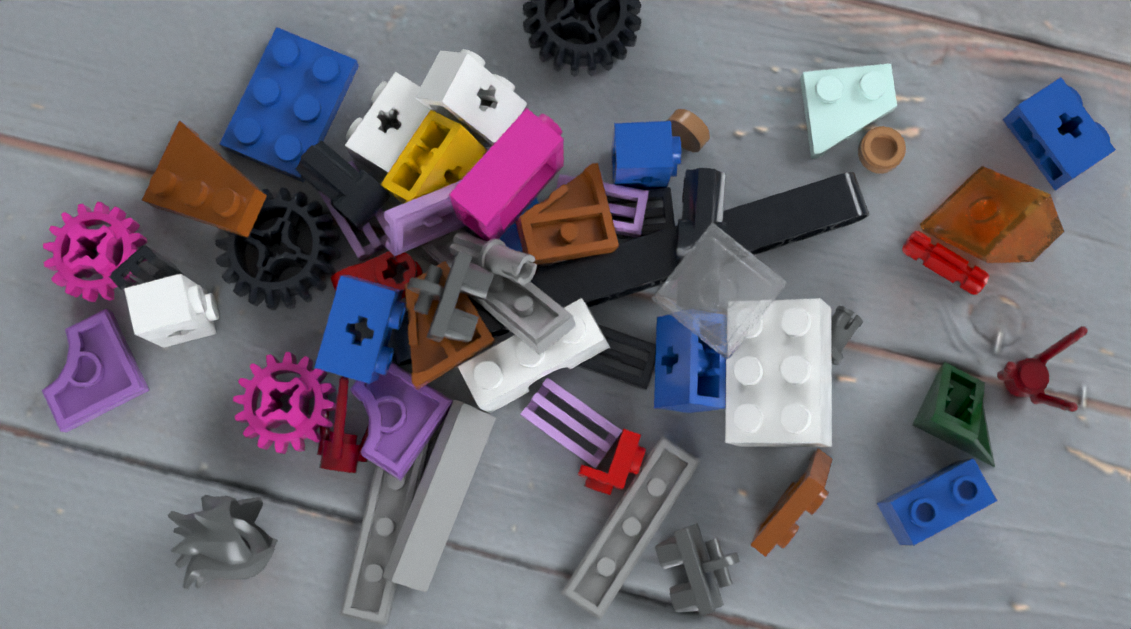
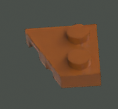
[405,261,495,390]

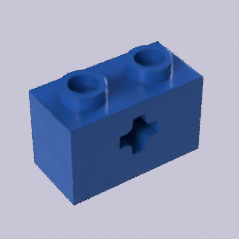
[1003,77,1116,191]
[611,121,681,190]
[314,275,406,384]
[654,309,727,413]
[877,458,997,546]

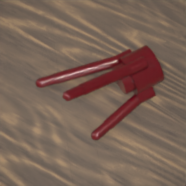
[997,326,1088,412]
[317,376,369,473]

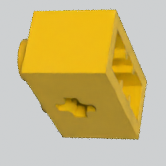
[380,110,488,204]

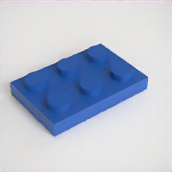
[219,27,359,183]

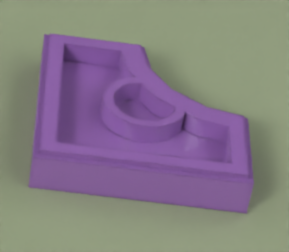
[42,308,150,433]
[350,362,453,481]

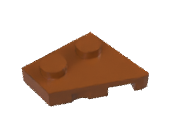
[516,163,619,265]
[751,448,833,557]

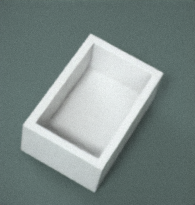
[725,298,832,447]

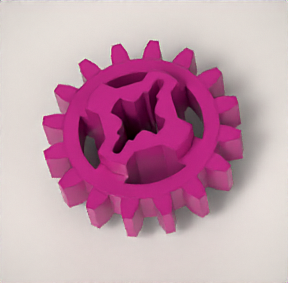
[43,202,148,302]
[233,352,336,454]

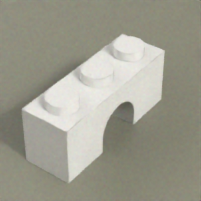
[458,298,610,413]

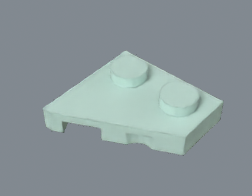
[800,63,897,159]

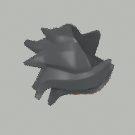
[168,495,278,590]

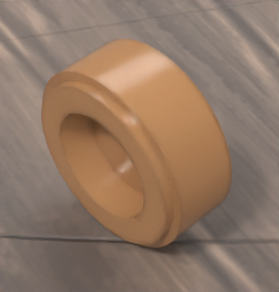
[667,109,710,153]
[858,126,906,174]

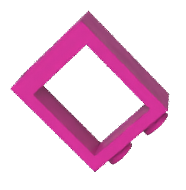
[449,108,564,241]

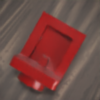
[578,429,646,495]

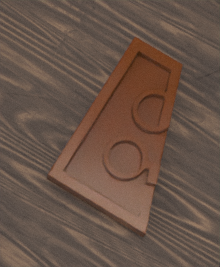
[142,120,267,238]

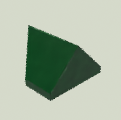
[912,362,995,467]

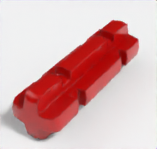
[902,231,990,295]

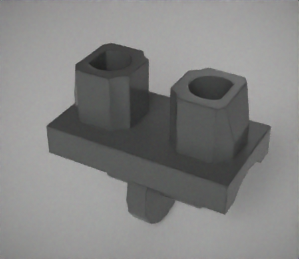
[407,251,493,342]
[655,523,740,616]

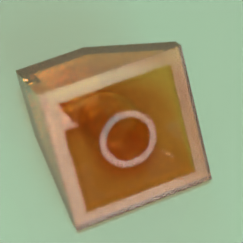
[920,166,1064,263]

